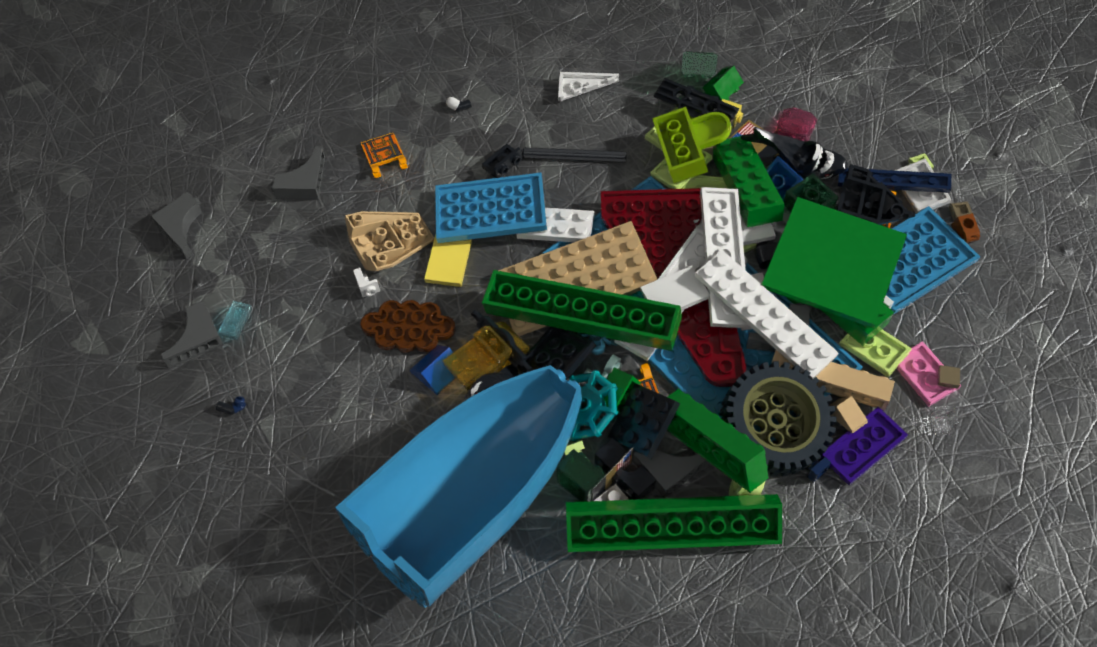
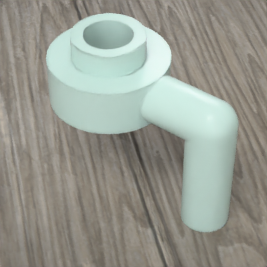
[584,354,622,384]

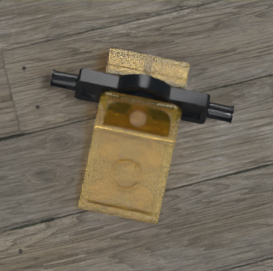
[443,309,533,391]

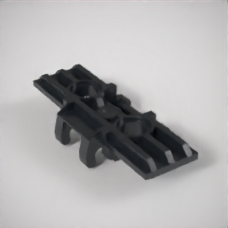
[653,78,739,123]

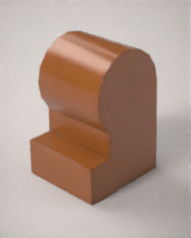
[951,213,980,243]

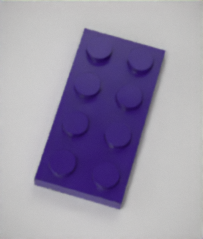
[821,407,908,486]

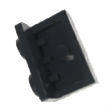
[482,144,522,178]

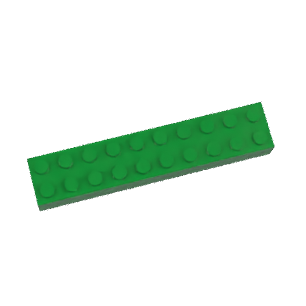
[482,270,682,351]
[566,494,782,552]

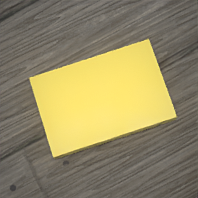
[424,234,472,287]

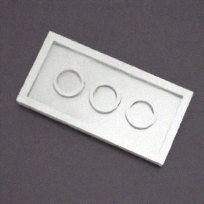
[516,208,595,242]

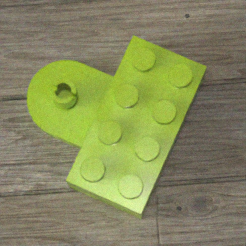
[652,107,732,184]

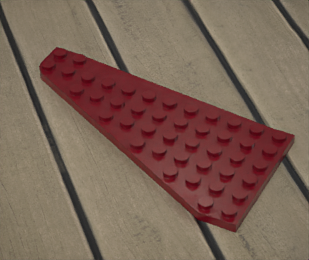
[601,188,746,387]

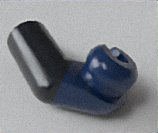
[216,396,246,415]

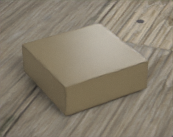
[948,201,972,221]
[938,365,960,389]

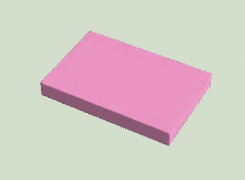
[896,341,961,407]

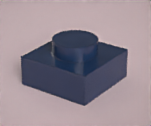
[808,457,831,483]

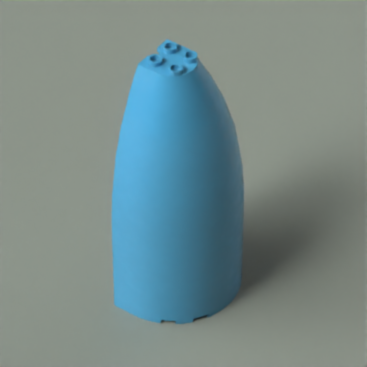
[335,365,582,608]

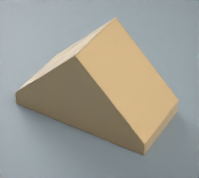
[829,396,868,433]

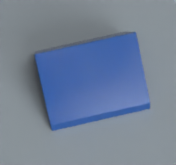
[767,156,804,204]
[410,345,465,395]

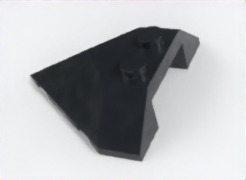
[836,164,916,225]

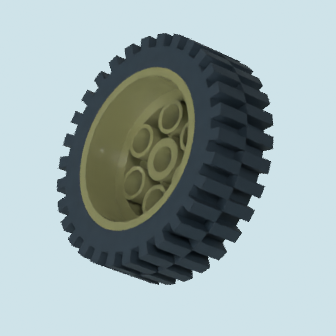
[719,361,836,477]

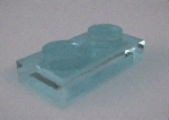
[218,301,252,340]

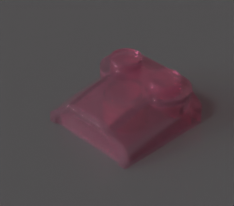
[774,107,818,142]

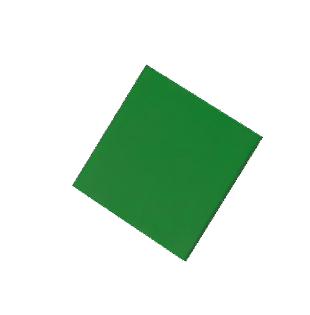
[761,197,907,329]

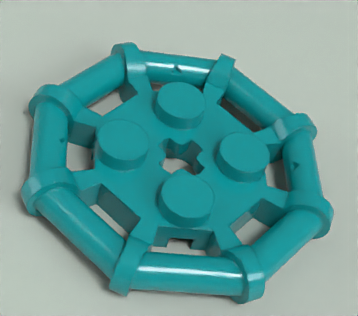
[568,370,618,442]

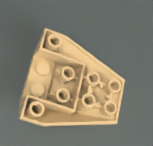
[345,211,434,271]

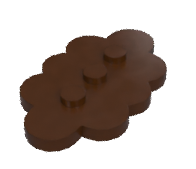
[360,300,456,353]

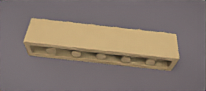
[772,350,895,410]

